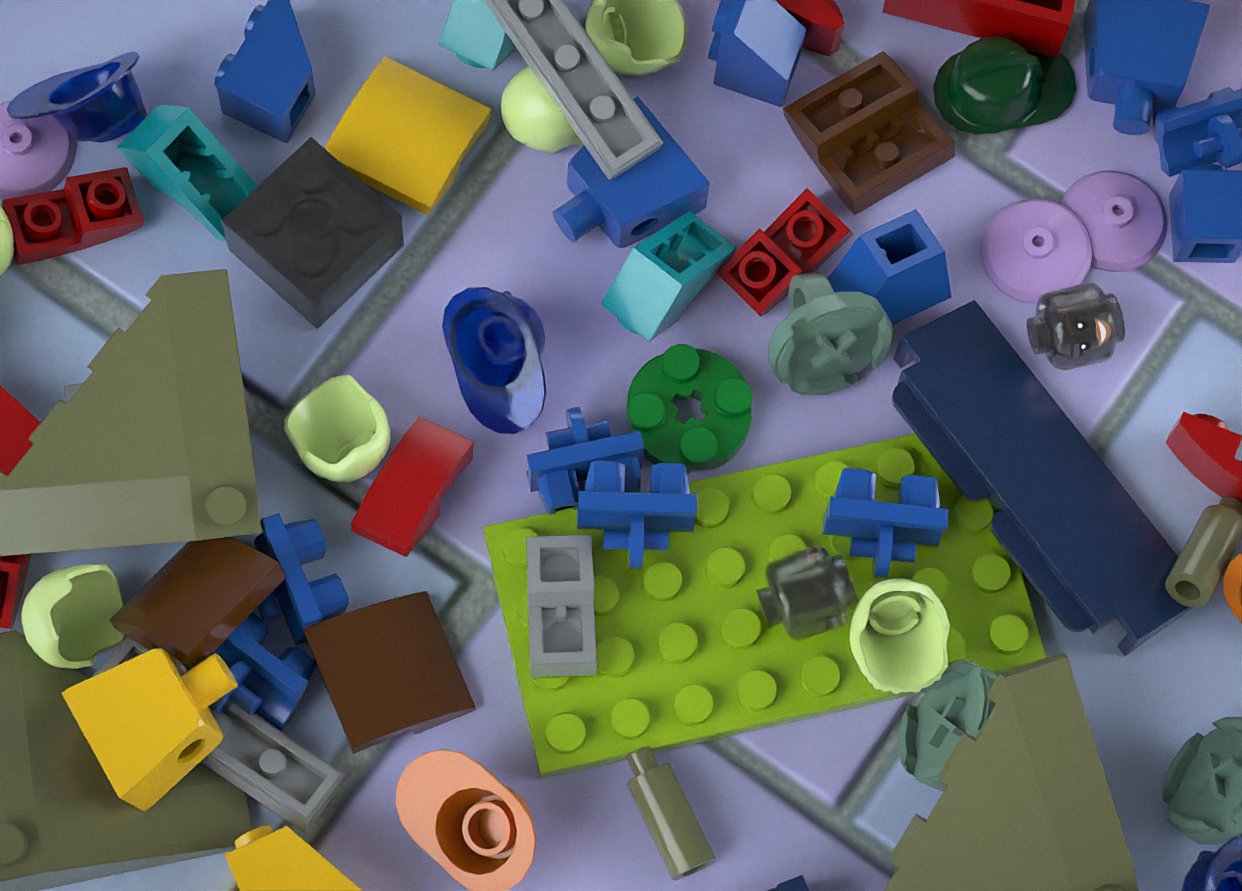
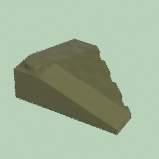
[0,269,262,556]
[0,630,253,891]
[884,652,1139,891]

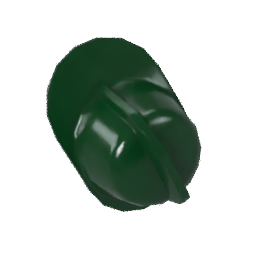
[933,36,1076,135]

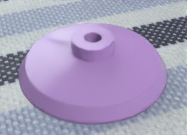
[0,99,76,199]
[1061,171,1167,272]
[981,199,1092,303]

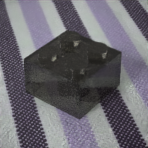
[222,137,404,329]

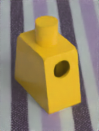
[61,648,238,812]

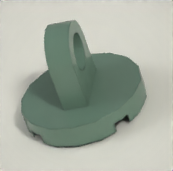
[768,272,893,395]
[898,659,997,791]
[1162,717,1242,844]

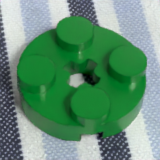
[626,344,752,474]

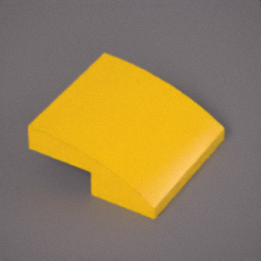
[320,56,492,216]

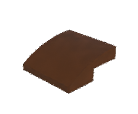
[783,51,955,215]
[109,537,285,668]
[303,591,476,754]

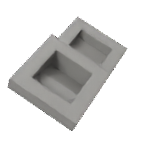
[526,535,597,677]

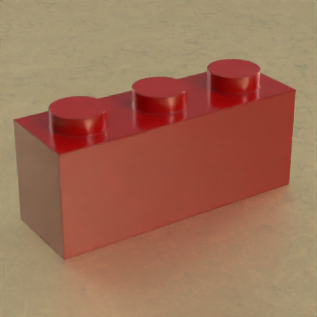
[882,0,1076,58]

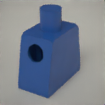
[1083,0,1210,135]
[553,96,710,248]

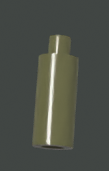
[1165,497,1242,608]
[626,746,716,881]

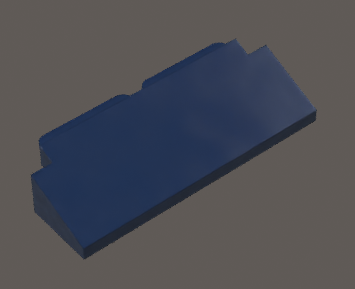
[892,300,1192,656]

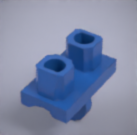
[1152,87,1242,177]
[526,407,644,515]
[577,461,697,569]
[823,468,948,579]
[254,513,349,645]
[208,612,316,731]

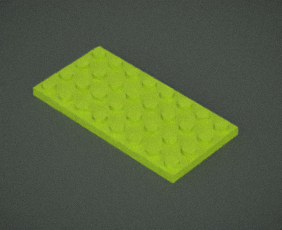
[483,434,1046,779]

